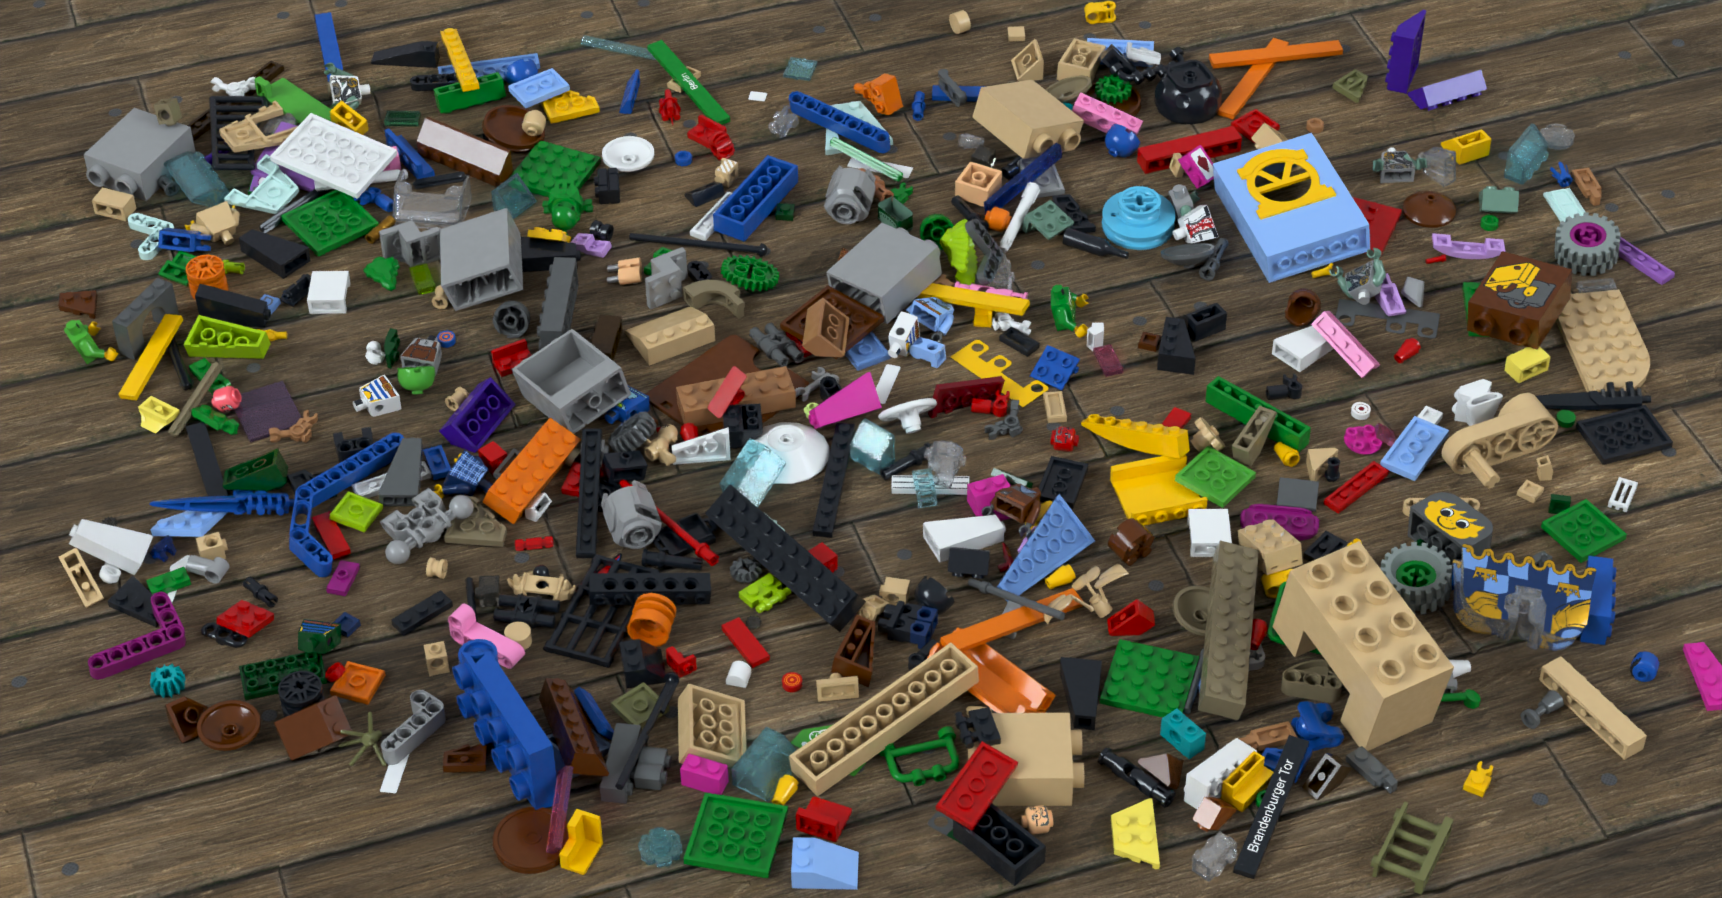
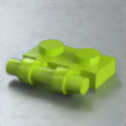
[739,573,791,613]

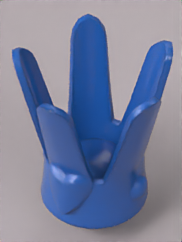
[1550,162,1573,187]

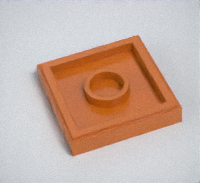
[330,661,386,705]

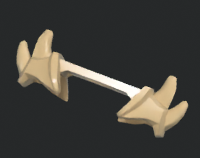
[507,571,576,602]

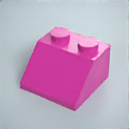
[967,474,1010,521]

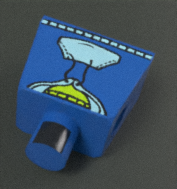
[605,386,650,424]

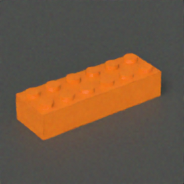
[482,418,581,524]

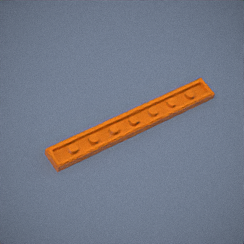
[1218,38,1289,120]
[1209,40,1343,69]
[940,588,1084,652]

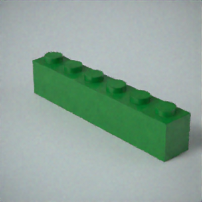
[1205,376,1311,452]

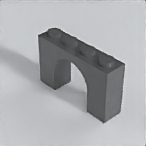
[112,278,179,360]

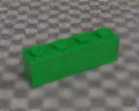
[433,72,506,114]

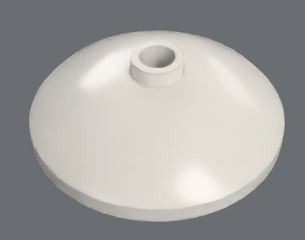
[602,136,654,172]

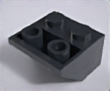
[1175,303,1227,342]
[723,403,763,448]

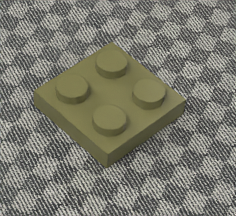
[611,682,670,729]

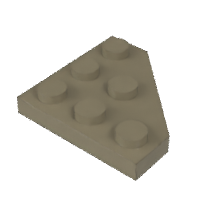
[444,495,507,547]

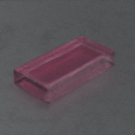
[1093,344,1123,377]

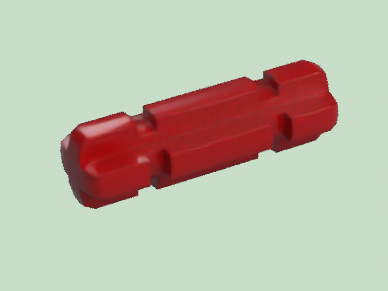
[515,536,554,551]

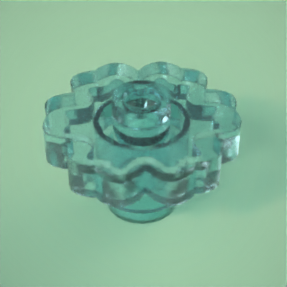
[638,827,683,868]

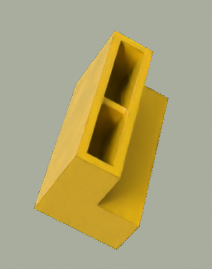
[1221,751,1273,812]

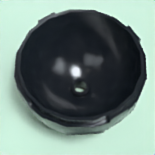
[1154,60,1222,125]

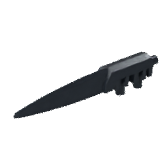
[1507,381,1651,411]

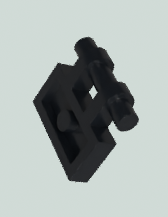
[954,707,1001,749]

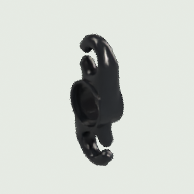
[201,622,247,648]

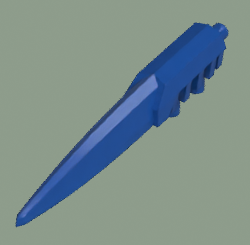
[149,493,294,515]

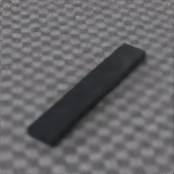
[186,422,228,496]

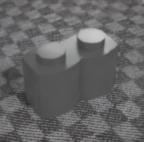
[634,746,672,790]

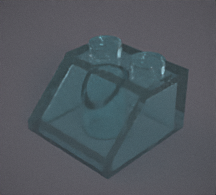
[850,418,895,475]

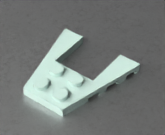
[825,101,893,155]

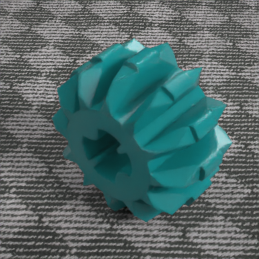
[150,663,186,698]

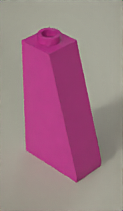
[808,372,882,429]

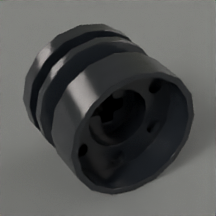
[278,671,325,717]

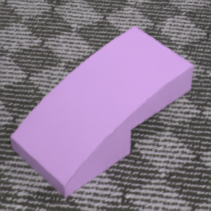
[570,233,612,258]

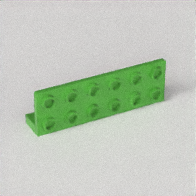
[254,76,332,124]

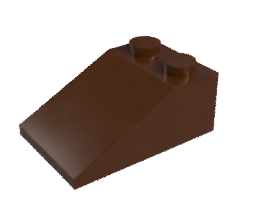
[274,695,352,761]

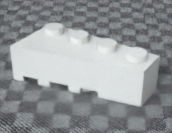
[1184,738,1257,809]

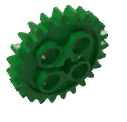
[721,255,779,291]

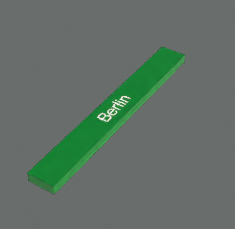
[647,40,730,125]

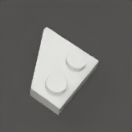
[1126,42,1161,66]

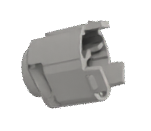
[824,165,876,224]
[601,480,662,549]

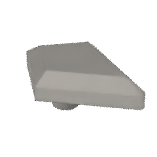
[1401,276,1425,309]

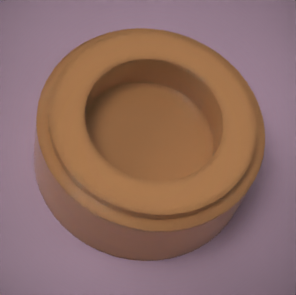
[1306,118,1324,133]

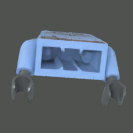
[897,297,954,344]

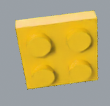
[527,227,571,242]

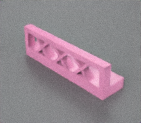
[1311,311,1380,378]

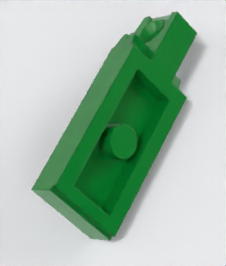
[191,405,239,435]

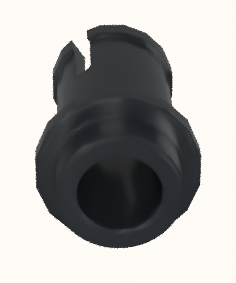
[1324,457,1340,482]

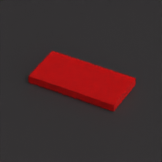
[936,741,1018,831]

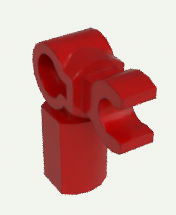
[971,390,1010,417]

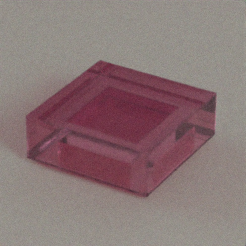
[1374,423,1395,447]

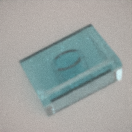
[491,173,537,219]

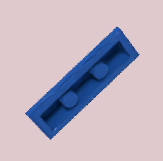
[619,69,640,114]

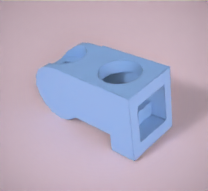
[909,337,946,368]

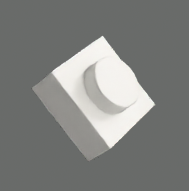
[1417,406,1443,425]

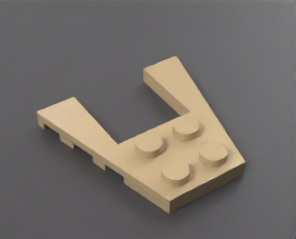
[219,100,298,153]

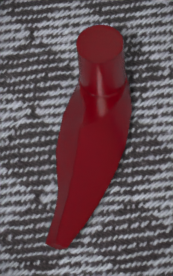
[997,542,1013,573]

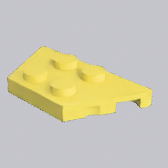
[1111,798,1160,869]

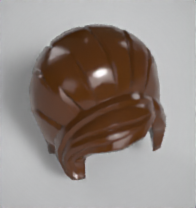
[1285,288,1321,327]

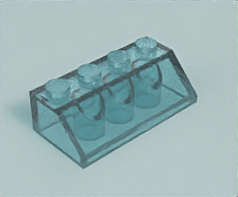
[164,151,230,207]

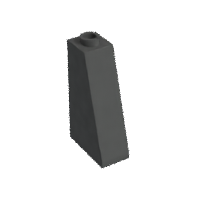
[379,437,423,506]

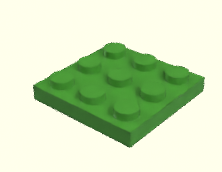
[1175,446,1256,508]

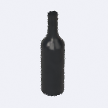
[1062,228,1129,259]

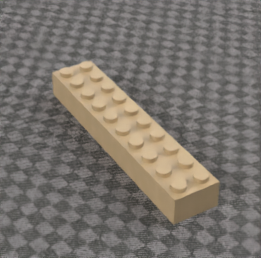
[789,643,979,797]

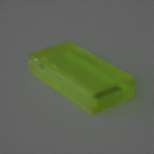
[409,263,436,295]

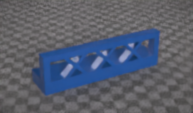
[385,128,435,179]

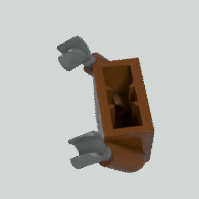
[982,484,1041,540]

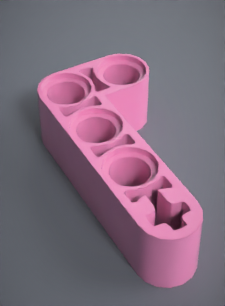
[448,603,525,669]

